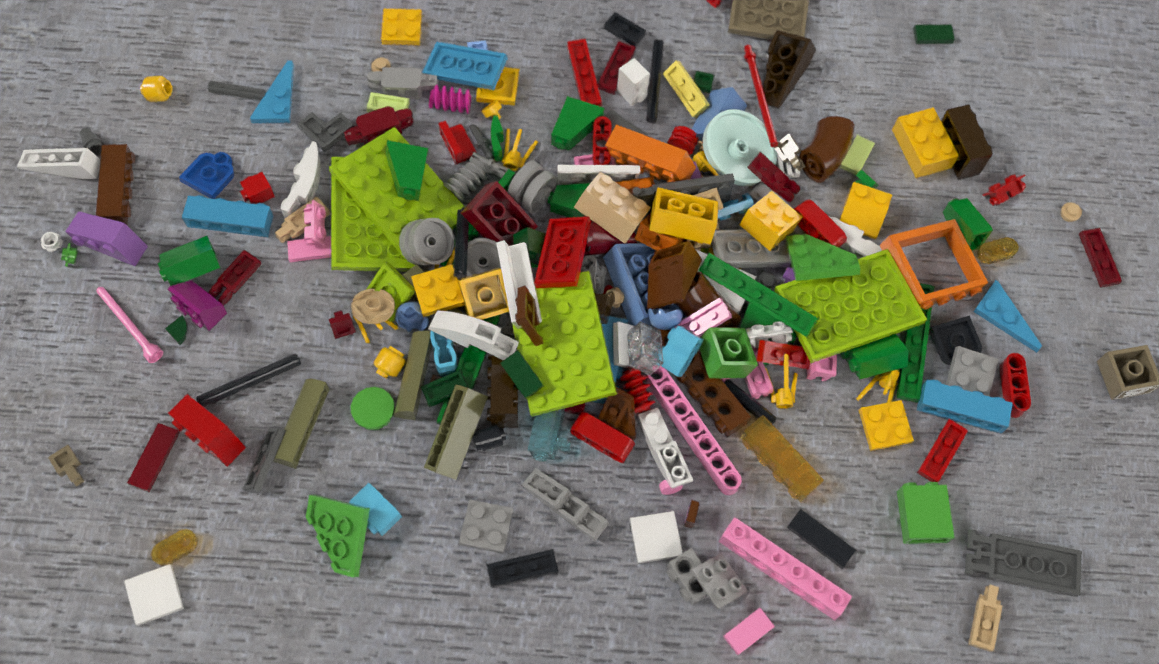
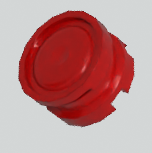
[667,126,699,155]

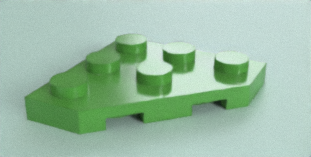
[786,234,860,281]
[306,495,370,577]

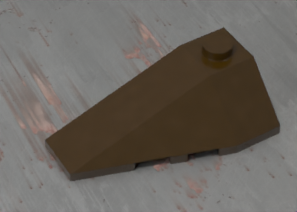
[763,30,816,109]

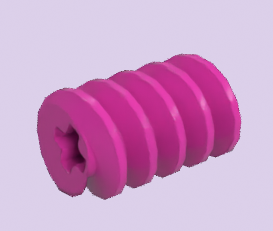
[429,84,471,114]

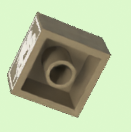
[1097,345,1159,400]

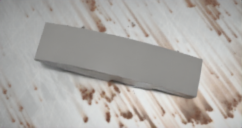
[522,468,609,541]

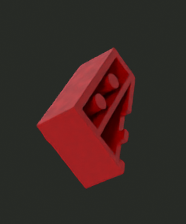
[168,394,246,467]

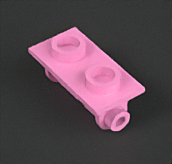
[304,200,326,246]

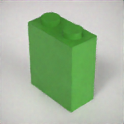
[897,482,955,544]

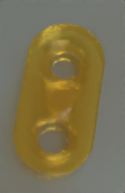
[977,237,1019,264]
[151,529,198,566]

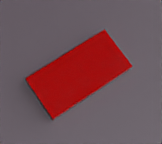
[534,216,591,288]

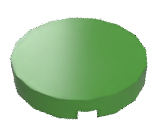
[351,387,395,430]

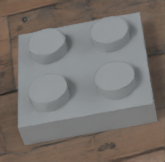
[946,346,999,396]
[459,499,513,554]

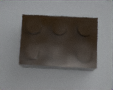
[941,104,993,180]

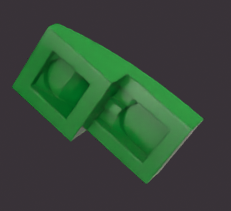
[491,115,504,162]

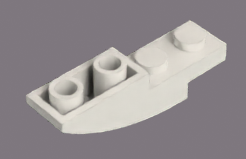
[281,141,321,219]
[829,216,882,259]
[428,310,519,360]
[638,408,693,489]

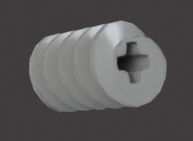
[443,158,487,201]

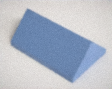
[692,87,747,141]

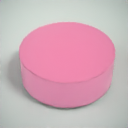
[659,480,683,495]

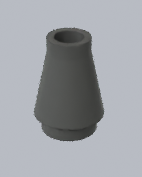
[79,128,104,156]

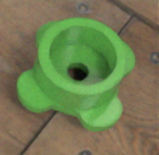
[61,243,78,267]

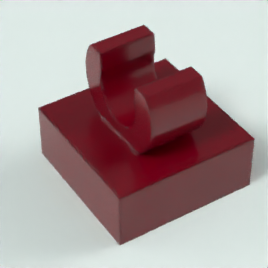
[329,310,356,339]

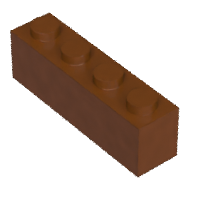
[96,144,135,225]

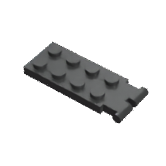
[633,173,735,212]
[965,529,1082,597]

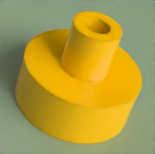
[481,100,502,119]

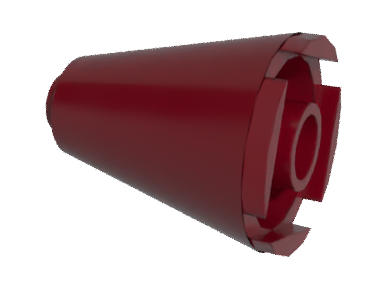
[584,216,637,256]

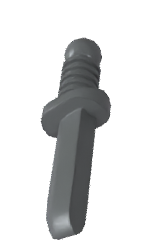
[469,124,494,159]

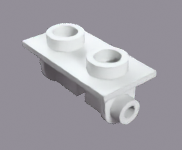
[746,322,792,348]

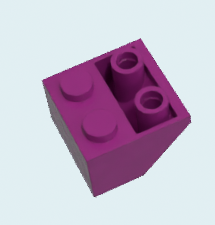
[168,280,227,331]

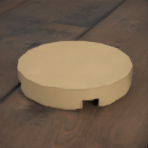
[351,289,395,324]

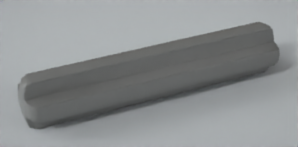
[207,81,266,101]

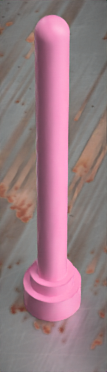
[96,287,163,363]

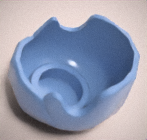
[395,302,429,332]
[648,309,683,330]

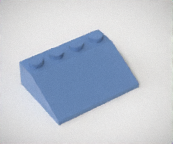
[603,243,686,329]

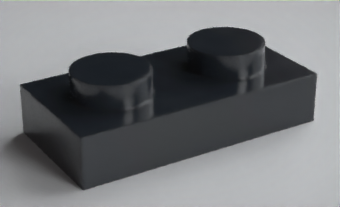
[604,12,646,47]

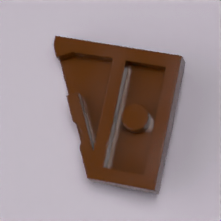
[515,285,543,346]
[598,386,636,441]

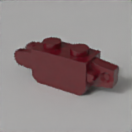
[344,106,414,146]

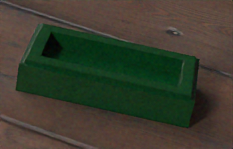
[913,24,955,44]
[500,350,544,399]
[421,370,469,408]

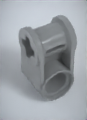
[580,255,606,294]

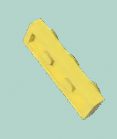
[663,61,710,118]

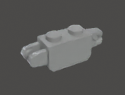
[366,67,437,99]

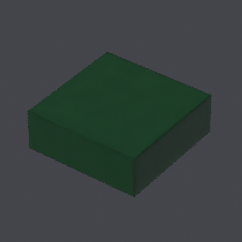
[694,71,715,94]

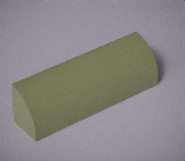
[394,331,432,421]
[273,379,329,469]
[424,385,488,480]

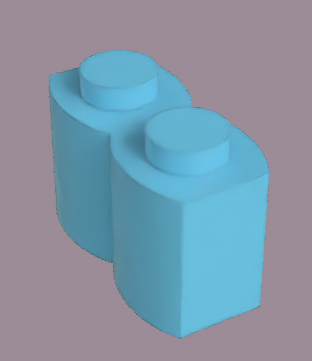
[656,325,703,377]
[430,331,458,377]
[349,483,402,536]

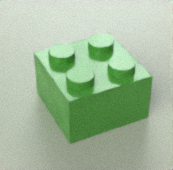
[699,327,758,378]

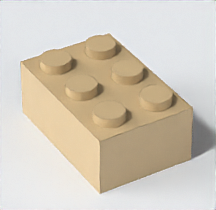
[574,172,651,243]

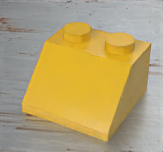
[839,182,892,239]

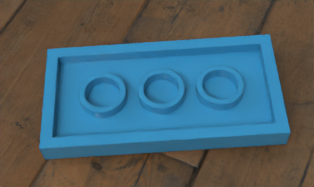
[422,42,508,90]

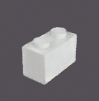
[617,58,650,106]

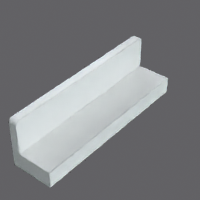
[496,241,542,329]

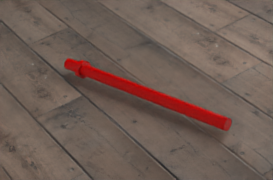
[744,45,778,148]

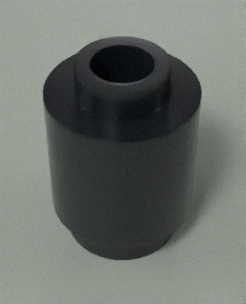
[473,424,506,451]

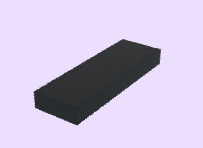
[787,509,856,569]
[486,549,558,588]

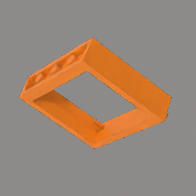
[879,219,988,310]

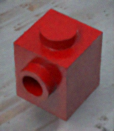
[240,172,275,204]

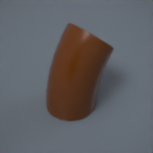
[799,116,855,183]
[675,271,741,328]

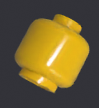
[140,76,173,102]
[373,346,406,379]

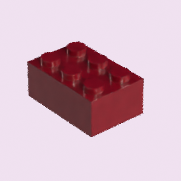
[461,181,538,246]

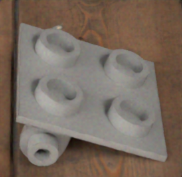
[691,553,748,609]

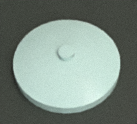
[703,110,777,186]

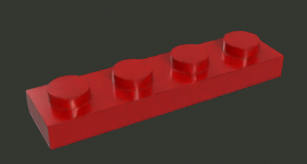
[567,39,602,107]

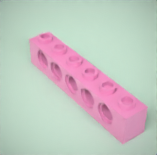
[719,517,852,621]

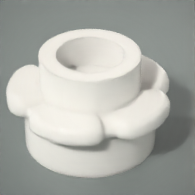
[41,232,63,252]

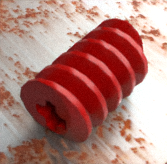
[620,367,655,415]

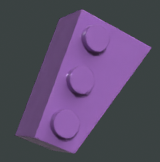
[65,211,148,266]

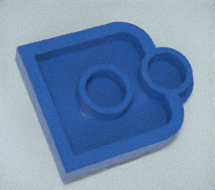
[179,152,235,199]

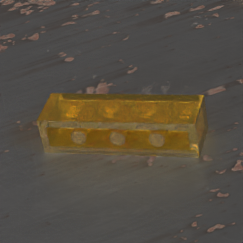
[741,415,824,502]

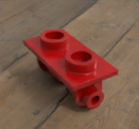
[982,174,1026,206]

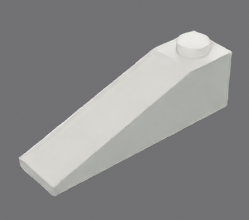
[17,148,101,179]

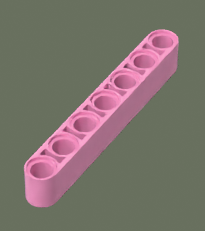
[646,364,742,495]

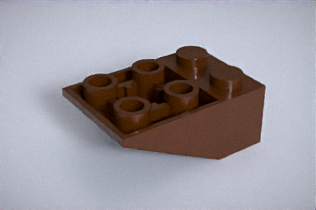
[647,241,702,309]

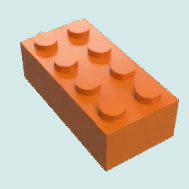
[605,124,696,183]

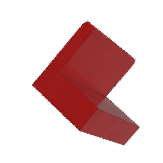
[438,120,477,164]

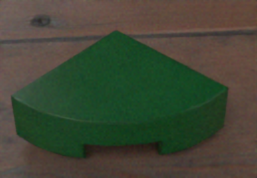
[165,315,188,345]

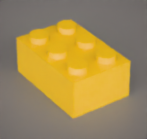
[892,107,959,178]
[649,187,718,245]

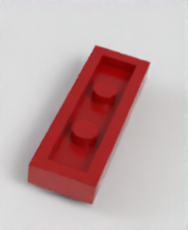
[756,340,810,369]
[917,419,968,482]

